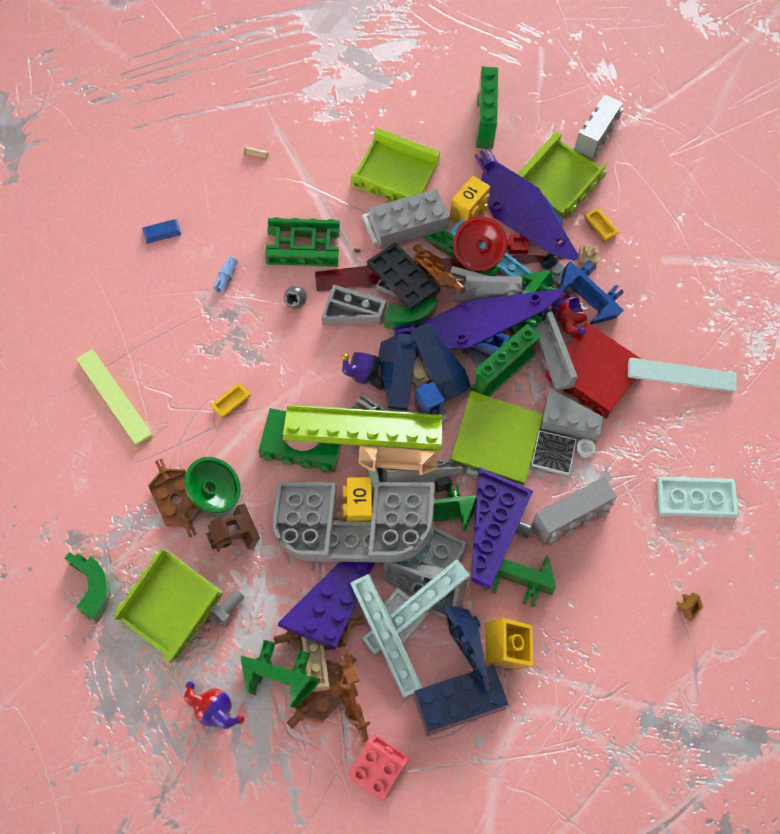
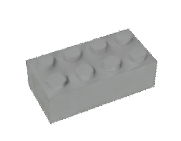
[369,189,449,249]
[531,477,617,545]

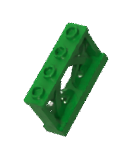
[470,324,540,397]

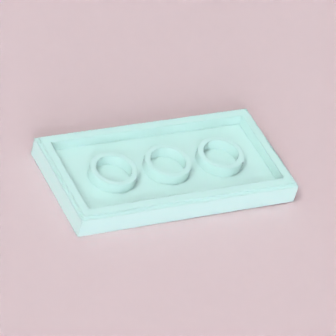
[656,477,738,518]

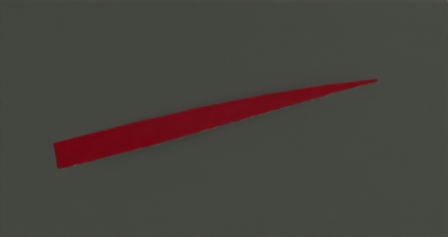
[315,255,566,291]

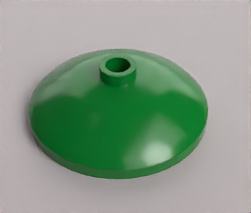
[184,457,241,513]

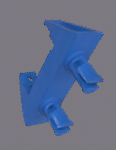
[559,260,624,325]

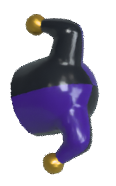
[341,352,384,390]

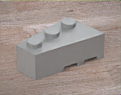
[321,284,387,325]
[540,388,603,443]

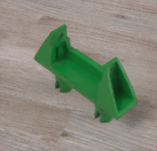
[508,270,561,335]
[433,484,476,532]
[484,555,556,607]
[241,639,321,708]

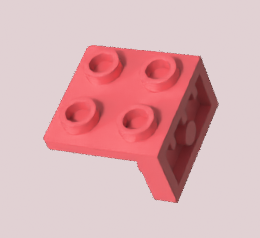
[348,734,410,800]

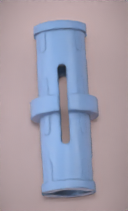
[213,256,238,293]

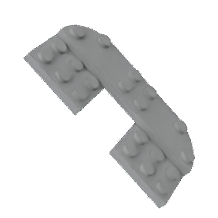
[273,482,435,562]

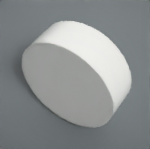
[576,438,596,459]

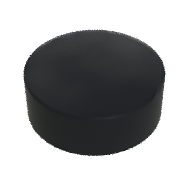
[539,254,558,269]
[435,477,453,492]

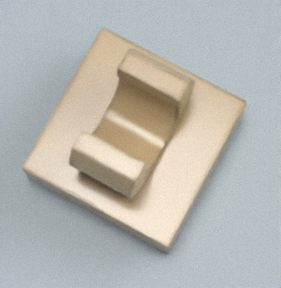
[579,245,598,266]

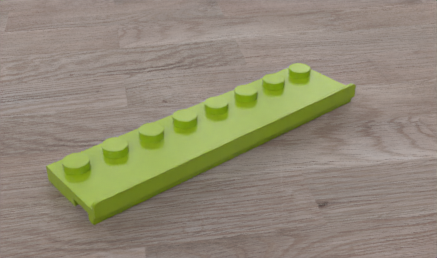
[283,405,442,450]

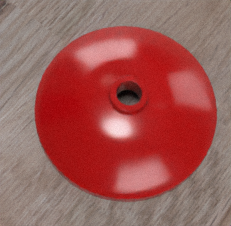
[453,216,507,271]

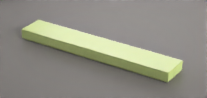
[76,349,153,447]

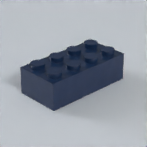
[413,664,509,736]

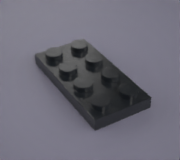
[367,242,441,311]

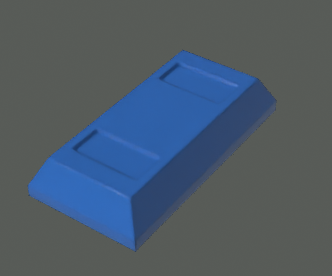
[142,219,182,244]

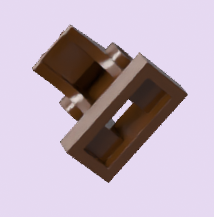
[206,503,260,552]

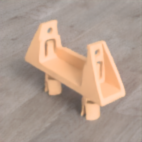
[359,445,439,475]

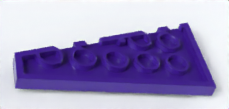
[471,467,533,590]
[278,562,376,650]

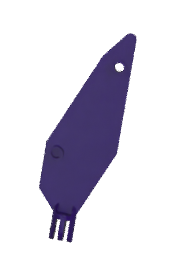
[474,146,579,261]
[394,289,563,350]

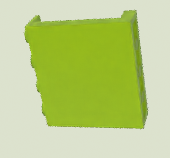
[351,128,440,202]
[517,131,607,219]
[113,549,224,662]

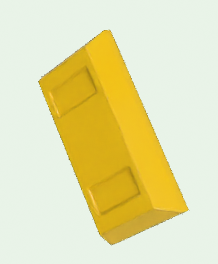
[584,207,619,241]
[210,382,251,419]

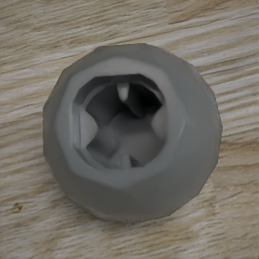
[284,286,307,309]

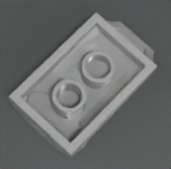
[455,276,522,303]

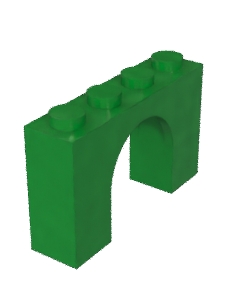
[476,66,499,149]
[259,408,342,473]

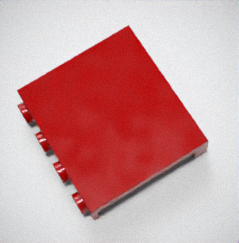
[545,322,641,419]

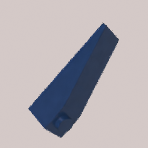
[410,323,471,402]
[378,333,417,410]
[443,605,490,690]

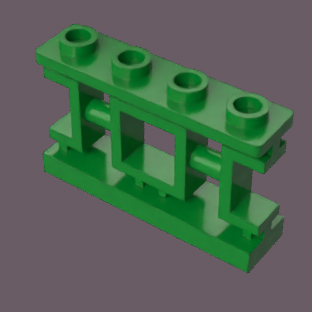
[265,217,340,267]

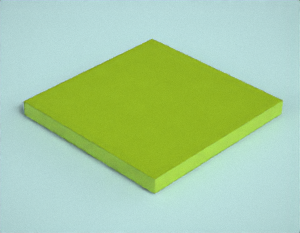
[450,391,543,485]

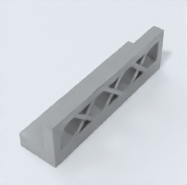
[532,312,577,391]

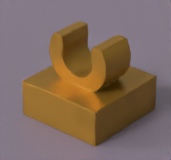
[676,592,703,621]

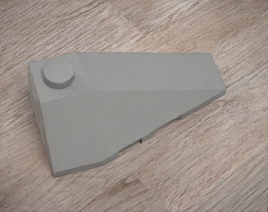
[378,460,463,482]
[382,561,468,618]

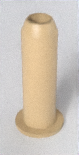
[244,145,269,158]

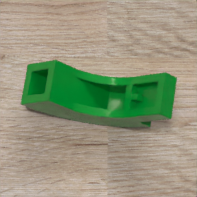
[384,294,438,330]
[64,552,110,623]

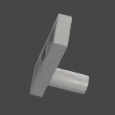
[211,590,245,627]

